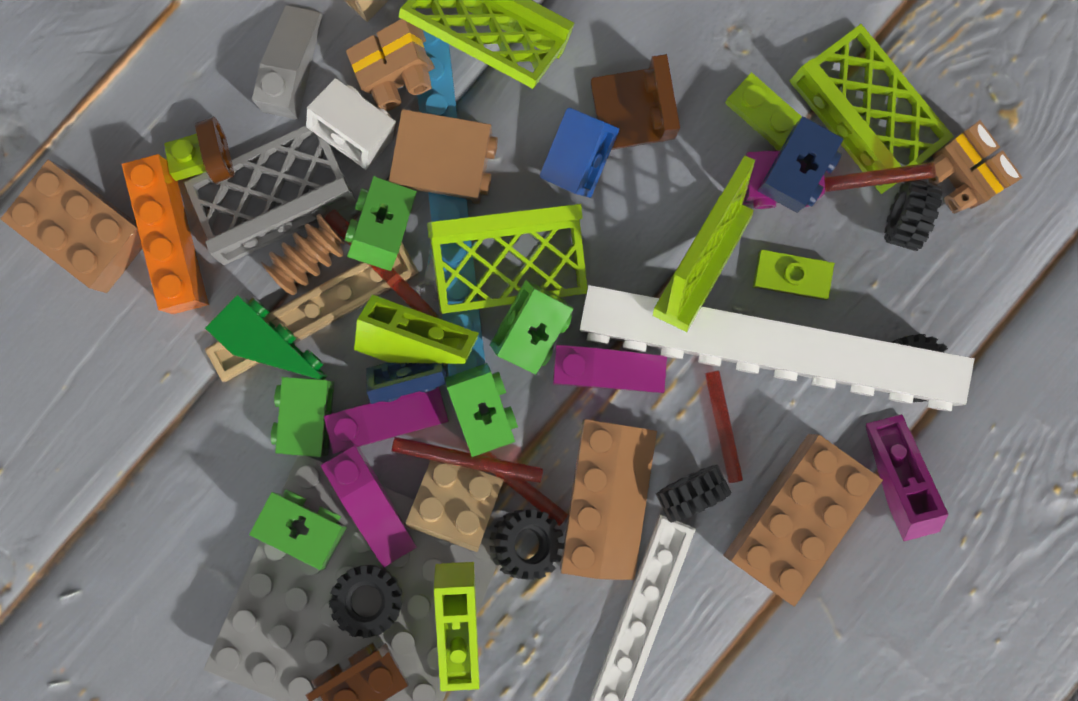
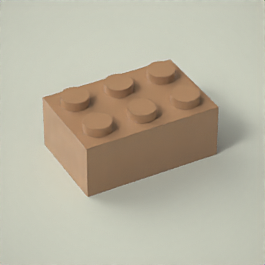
[0,159,143,293]

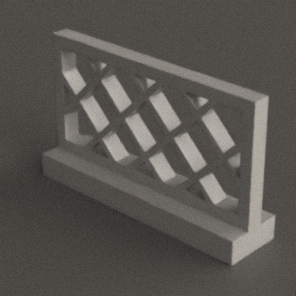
[184,126,357,265]

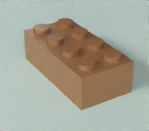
[723,434,883,607]

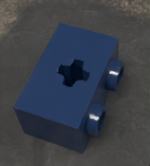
[757,116,843,213]

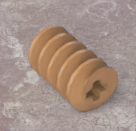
[261,213,345,295]

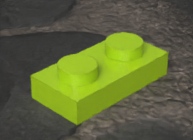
[725,72,802,151]

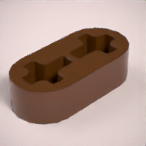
[195,116,234,183]

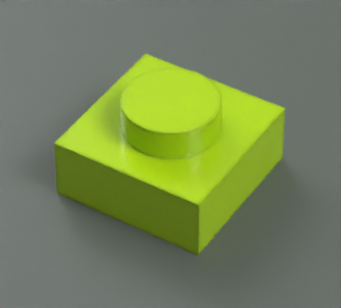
[164,133,207,181]

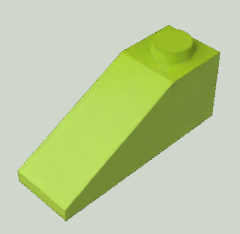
[354,294,479,364]
[434,562,480,691]

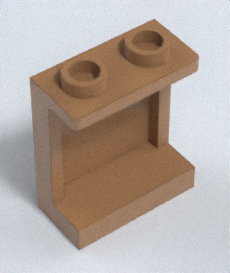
[389,109,498,204]

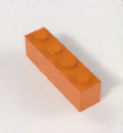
[121,154,209,314]

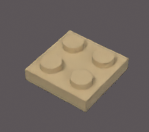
[405,454,504,552]

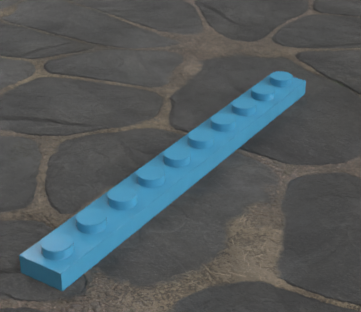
[417,30,486,376]

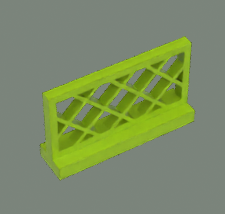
[398,0,575,89]
[789,23,954,194]
[652,155,755,332]
[427,204,588,314]

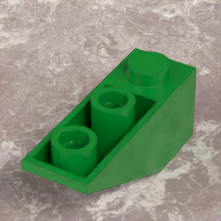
[205,295,327,380]

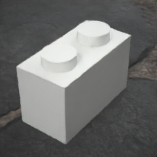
[306,78,396,170]

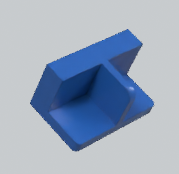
[540,108,620,198]

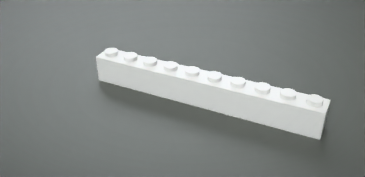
[580,285,975,411]

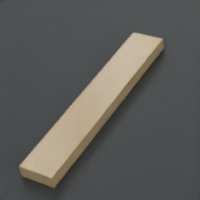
[205,242,420,382]

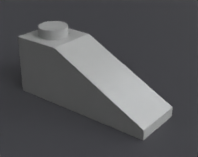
[252,5,322,120]

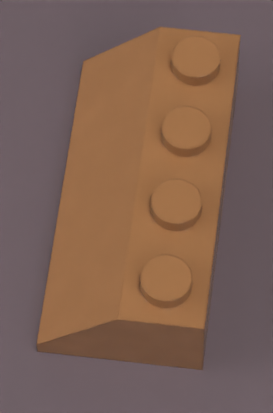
[560,419,657,580]

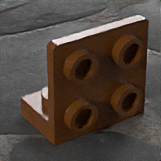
[590,54,680,150]
[305,642,409,701]

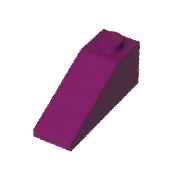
[553,345,667,393]
[324,386,449,453]
[865,414,949,542]
[320,446,417,568]

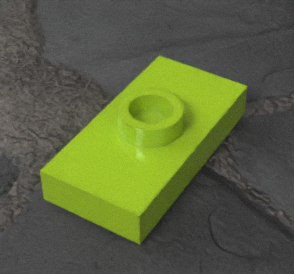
[753,249,835,300]

